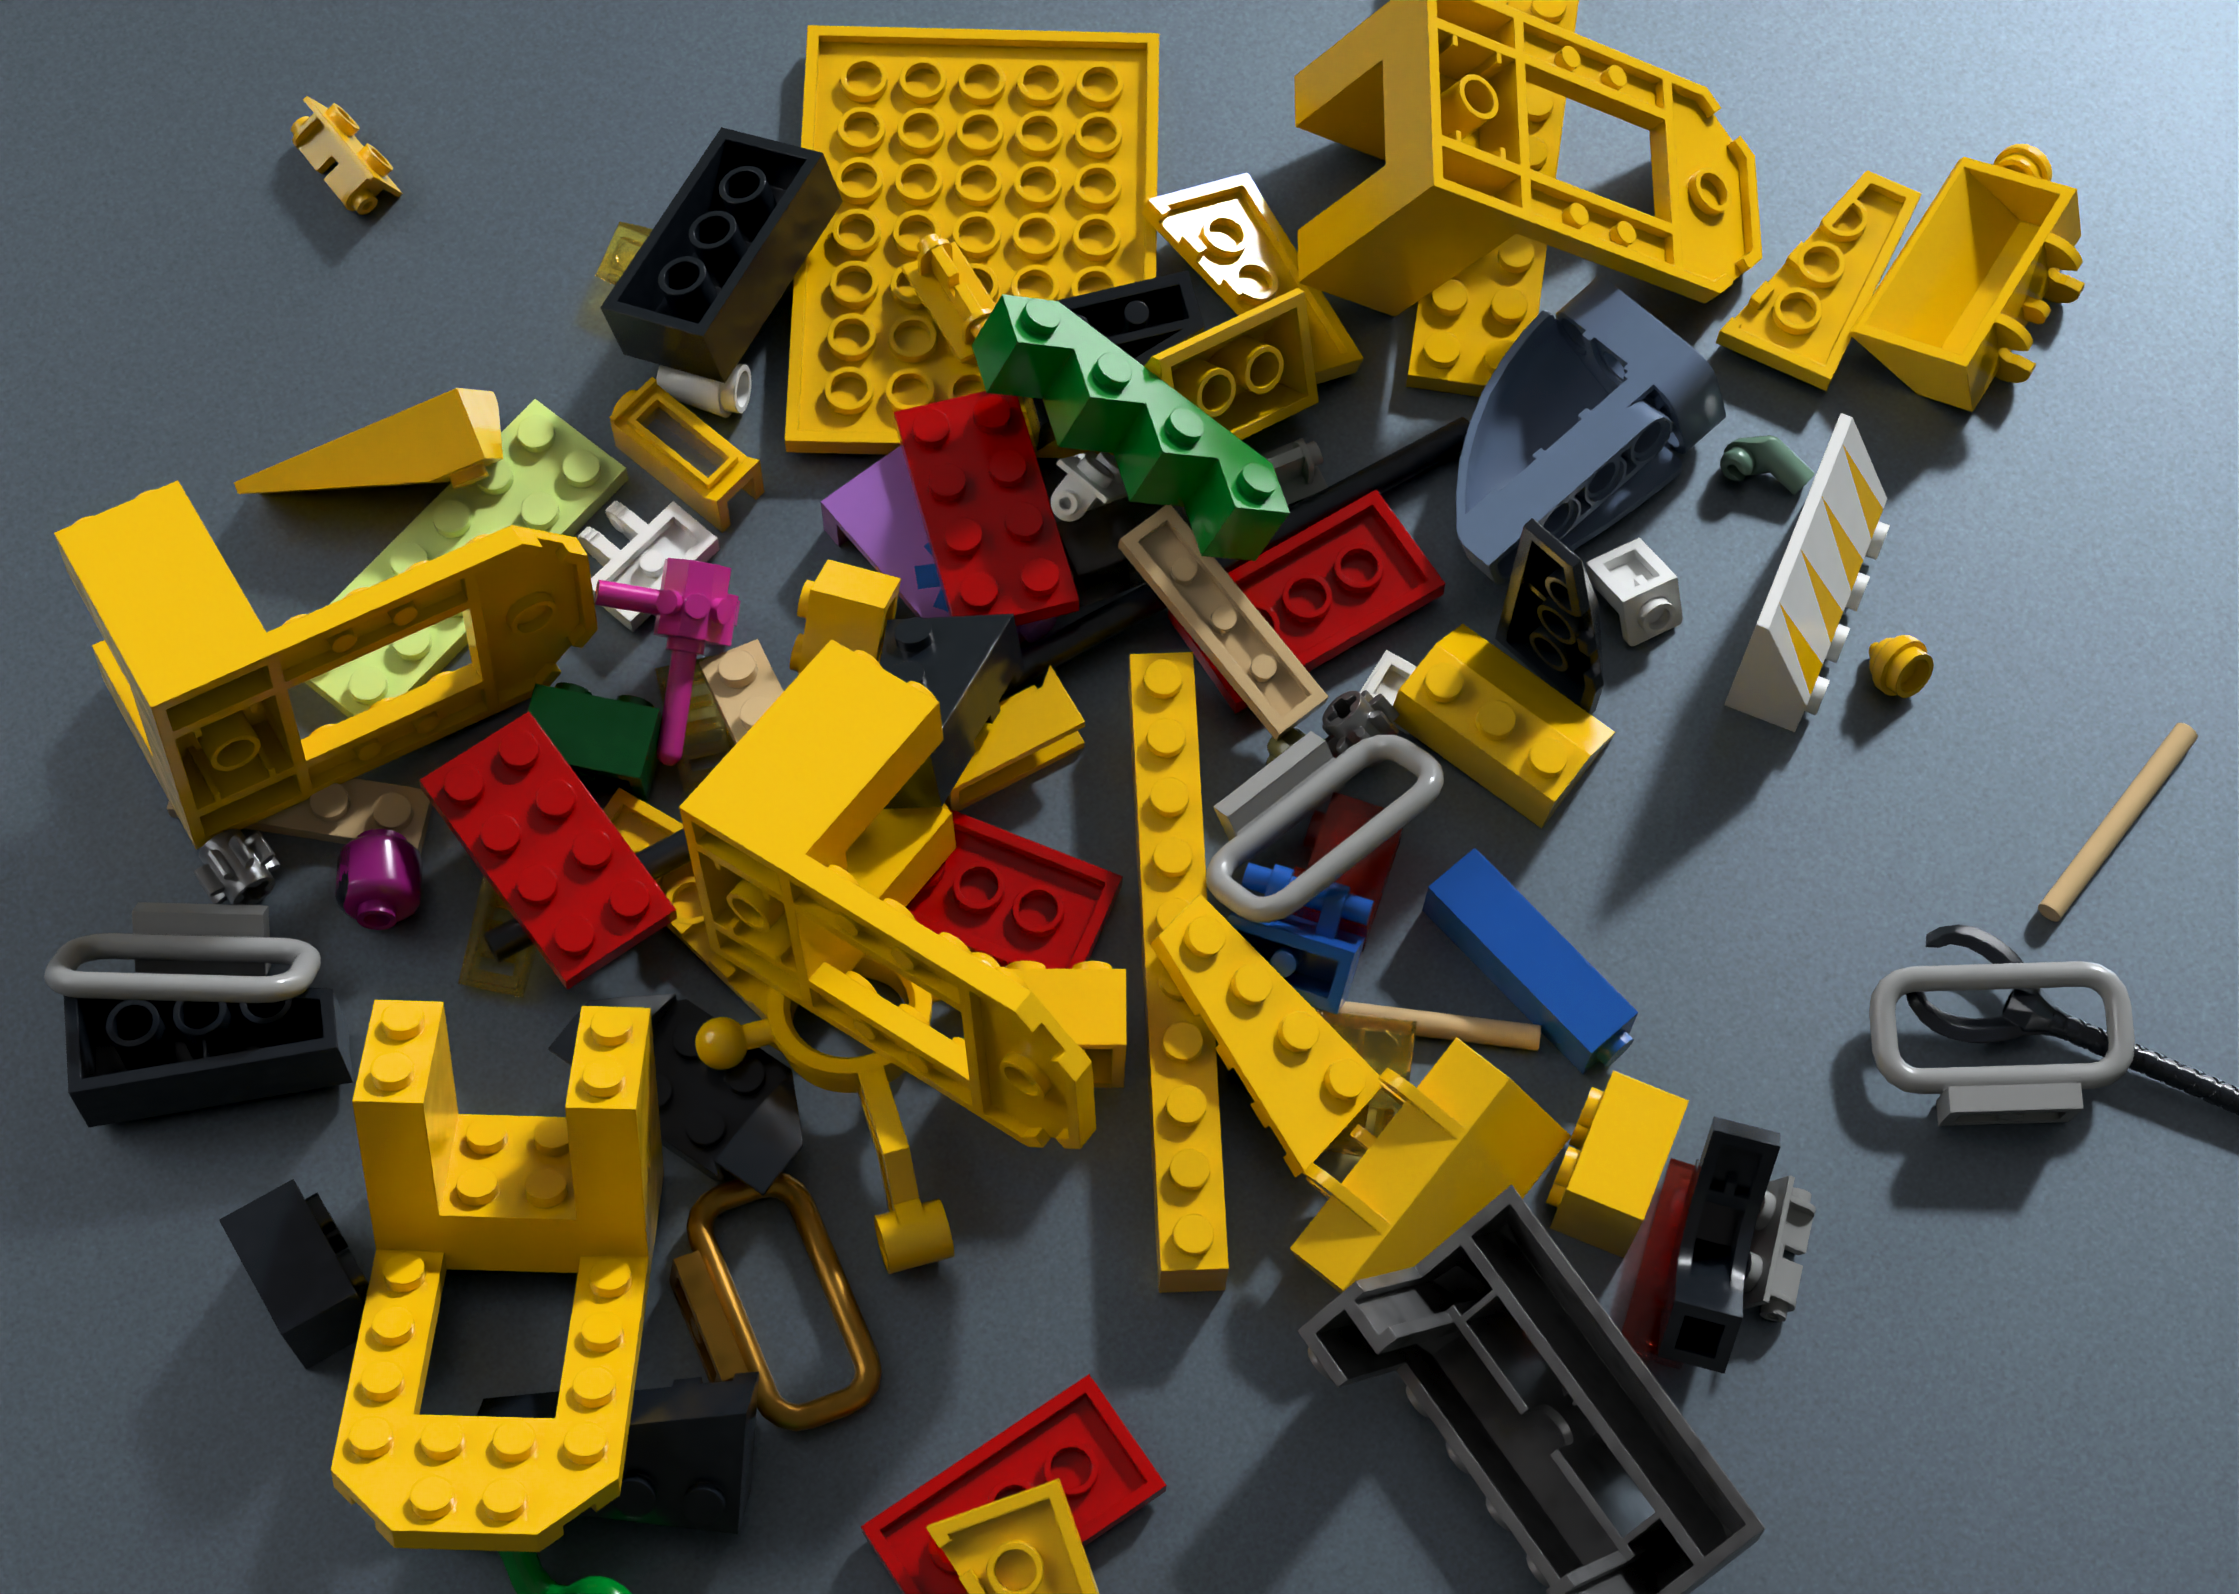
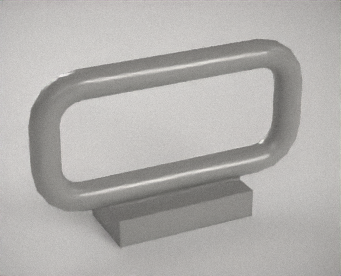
[1206,731,1444,923]
[44,902,321,1003]
[1869,961,2135,1126]

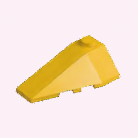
[233,388,503,494]

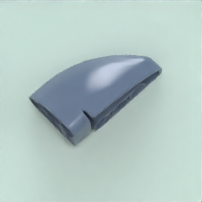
[1456,276,1726,585]

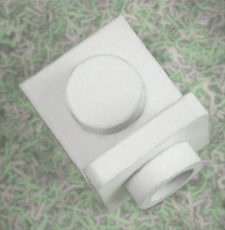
[1586,537,1683,646]

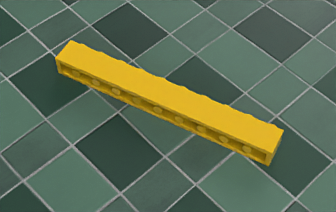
[1128,652,1229,1293]

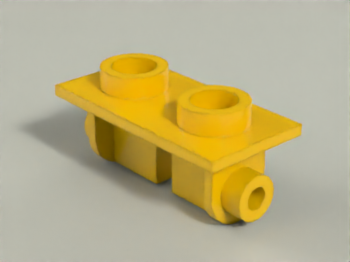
[291,96,403,215]
[902,233,995,363]

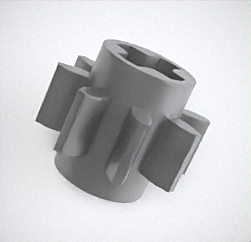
[1322,690,1400,768]
[194,829,280,905]

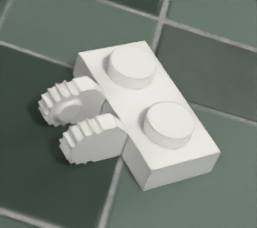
[578,501,720,632]

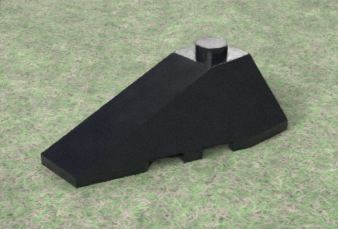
[1495,518,1604,715]

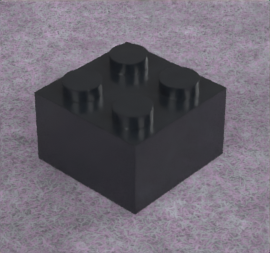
[219,1179,369,1370]

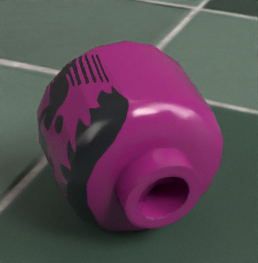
[335,829,423,930]

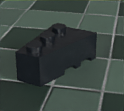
[1022,270,1205,451]
[880,614,1025,809]

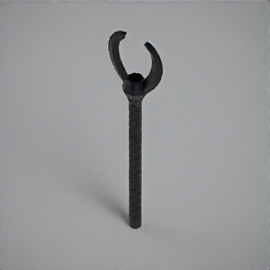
[1906,924,2239,1115]

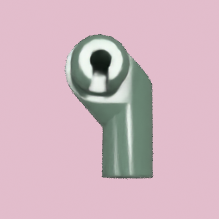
[1720,435,1815,495]

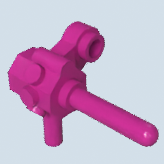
[594,558,741,766]

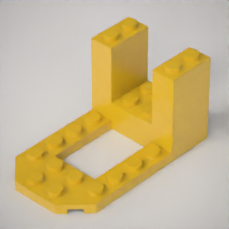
[1294,0,1762,317]
[54,480,598,850]
[679,639,1096,1149]
[331,1000,664,1552]

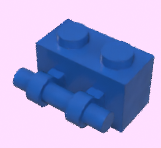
[1227,862,1374,1014]

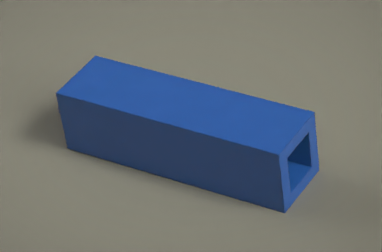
[1422,848,1638,1074]

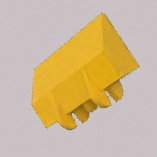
[1848,157,2085,412]
[1290,1037,1571,1294]

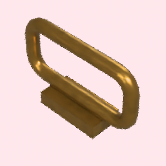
[669,1173,882,1431]

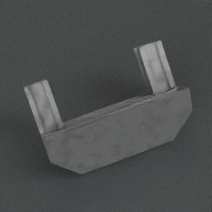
[1298,1184,1765,1594]

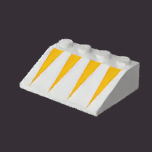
[1724,413,1890,732]

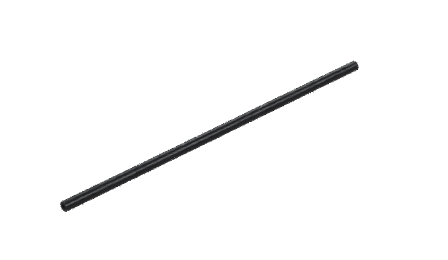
[483,417,1470,963]

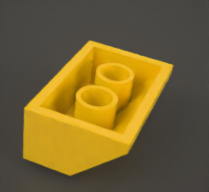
[1144,288,1319,440]
[1393,623,1615,829]

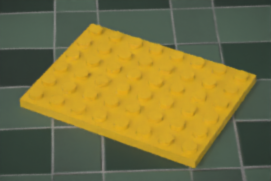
[785,25,1159,458]

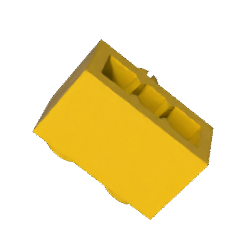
[790,559,901,675]

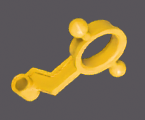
[695,952,1000,1274]

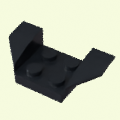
[548,994,803,1196]

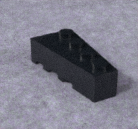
[63,988,353,1128]
[476,1371,759,1534]

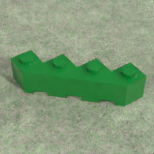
[972,294,1290,561]

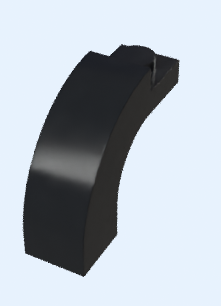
[1657,1116,1780,1373]

